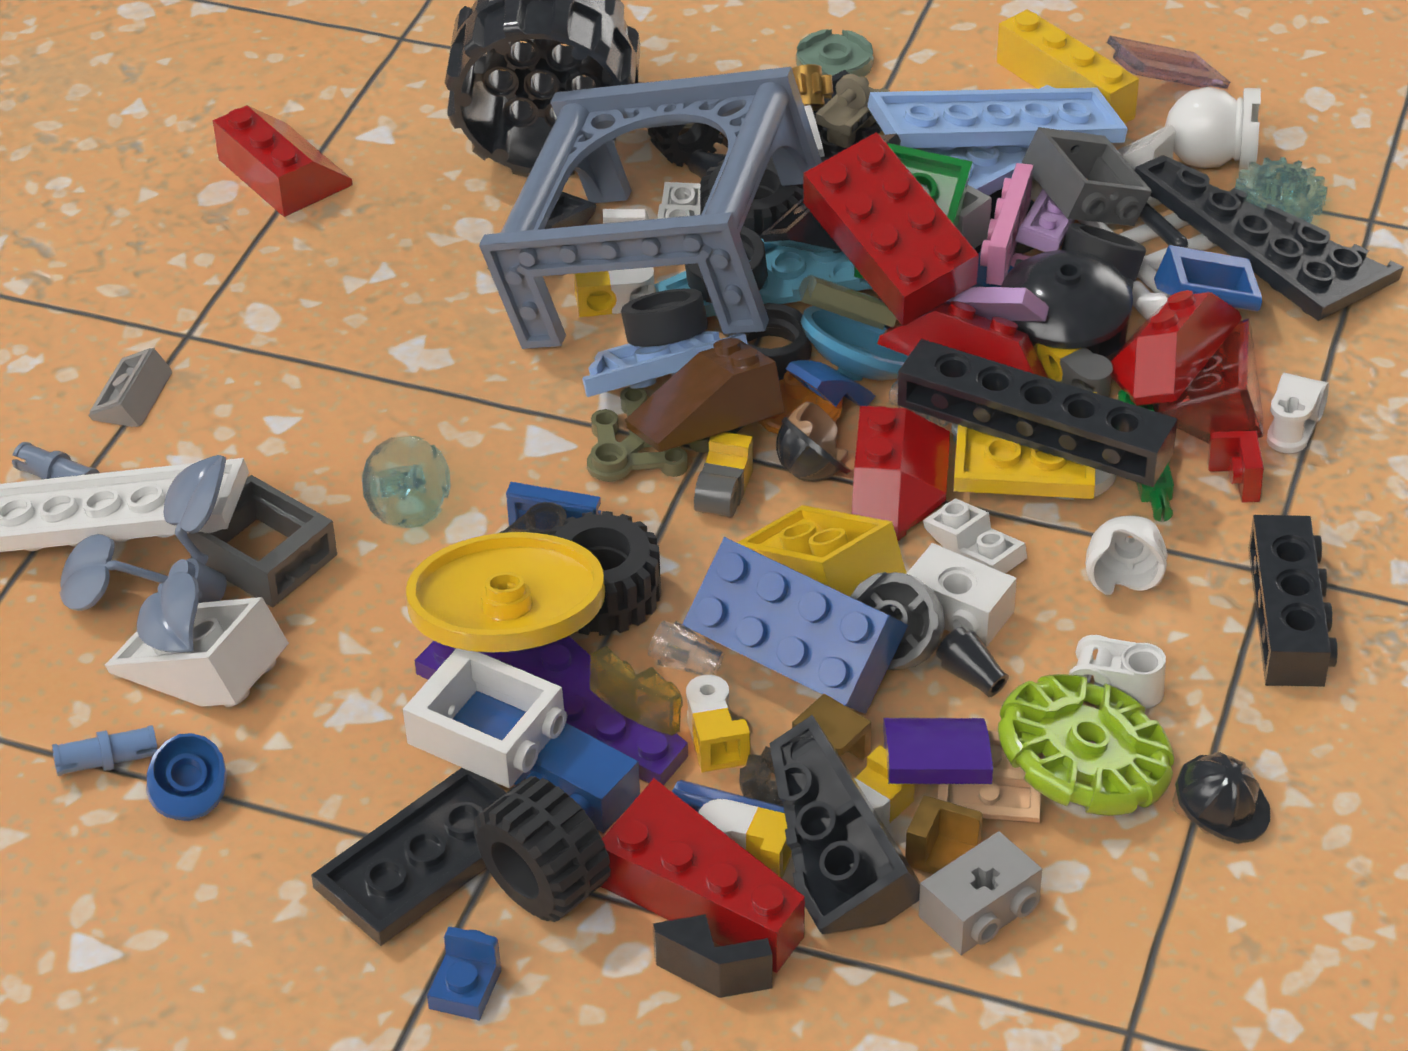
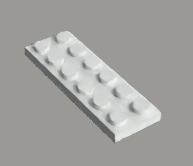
[0,458,249,552]

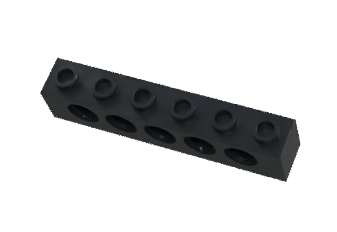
[897,339,1178,487]

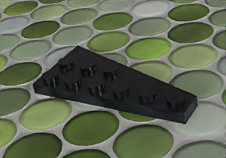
[1135,155,1404,321]

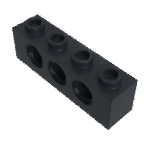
[1248,515,1338,687]

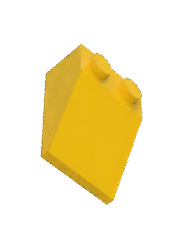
[737,505,907,596]

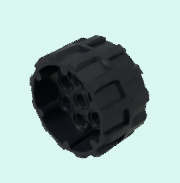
[445,0,641,177]

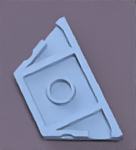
[582,331,747,397]

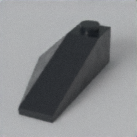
[769,715,921,934]

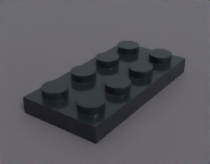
[311,768,506,946]

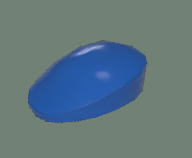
[146,733,228,821]

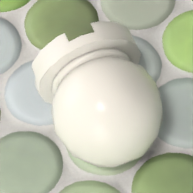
[1165,87,1261,171]

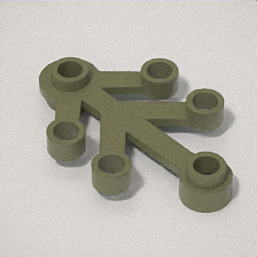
[587,387,710,482]

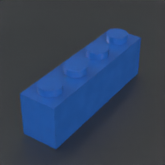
[452,691,640,833]

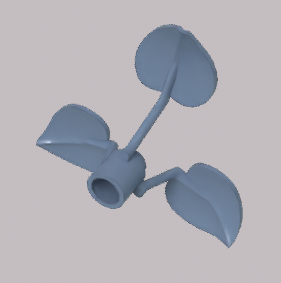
[59,455,227,653]

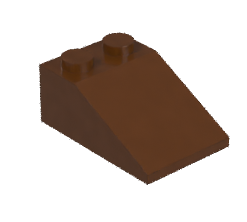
[625,338,785,452]

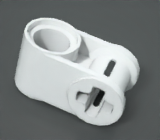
[1267,373,1329,454]
[1069,635,1166,709]

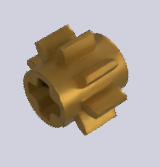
[792,64,833,111]

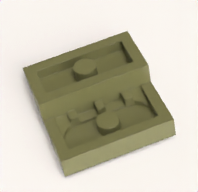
[799,275,897,330]

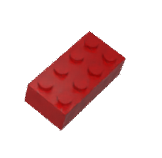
[803,132,979,326]

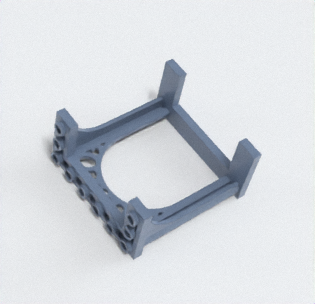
[479,67,822,349]

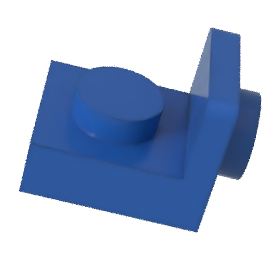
[427,927,501,1021]

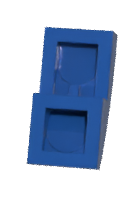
[786,360,875,407]

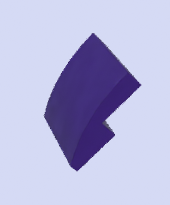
[883,718,993,784]

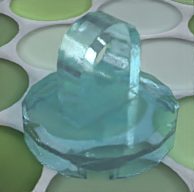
[362,436,451,528]

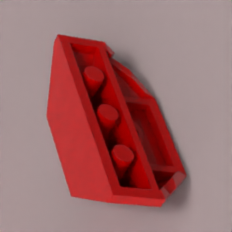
[1110,290,1242,406]
[877,301,1048,378]
[851,406,950,541]

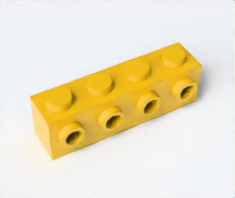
[996,9,1139,124]

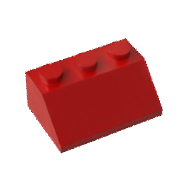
[212,105,353,217]

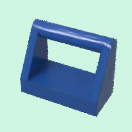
[1154,245,1262,312]

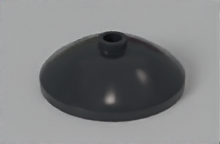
[1001,250,1133,349]

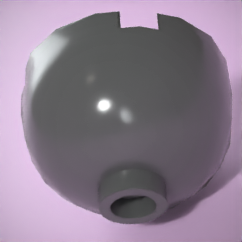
[850,572,945,671]

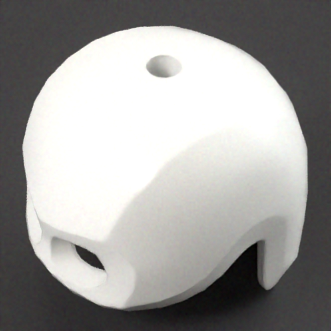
[1085,516,1168,595]

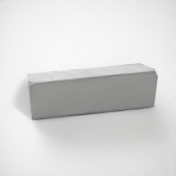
[88,348,172,427]

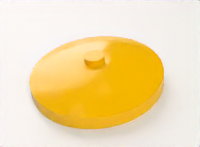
[406,532,605,652]

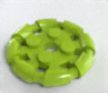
[998,674,1174,816]

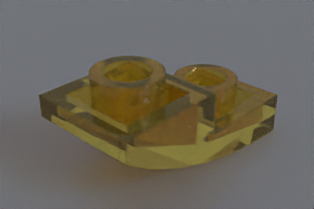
[590,646,683,735]

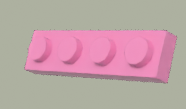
[980,163,1033,285]

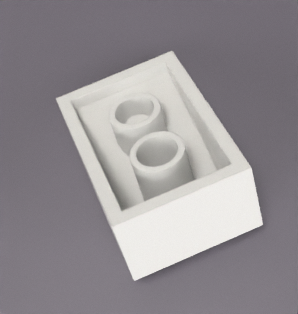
[105,597,289,707]

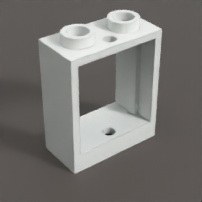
[403,648,567,788]

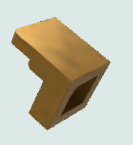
[792,694,871,760]
[905,795,983,874]

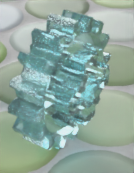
[1235,157,1327,223]

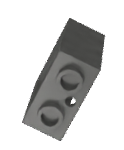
[1022,127,1152,226]
[187,475,337,608]

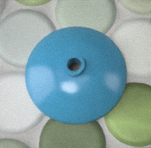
[801,306,909,381]

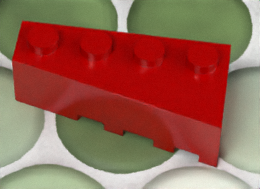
[601,778,805,973]

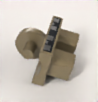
[816,74,890,148]

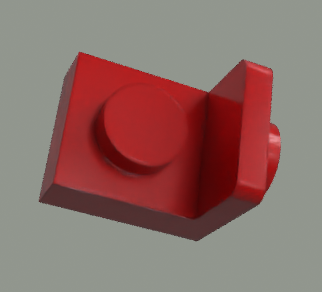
[1207,431,1264,503]

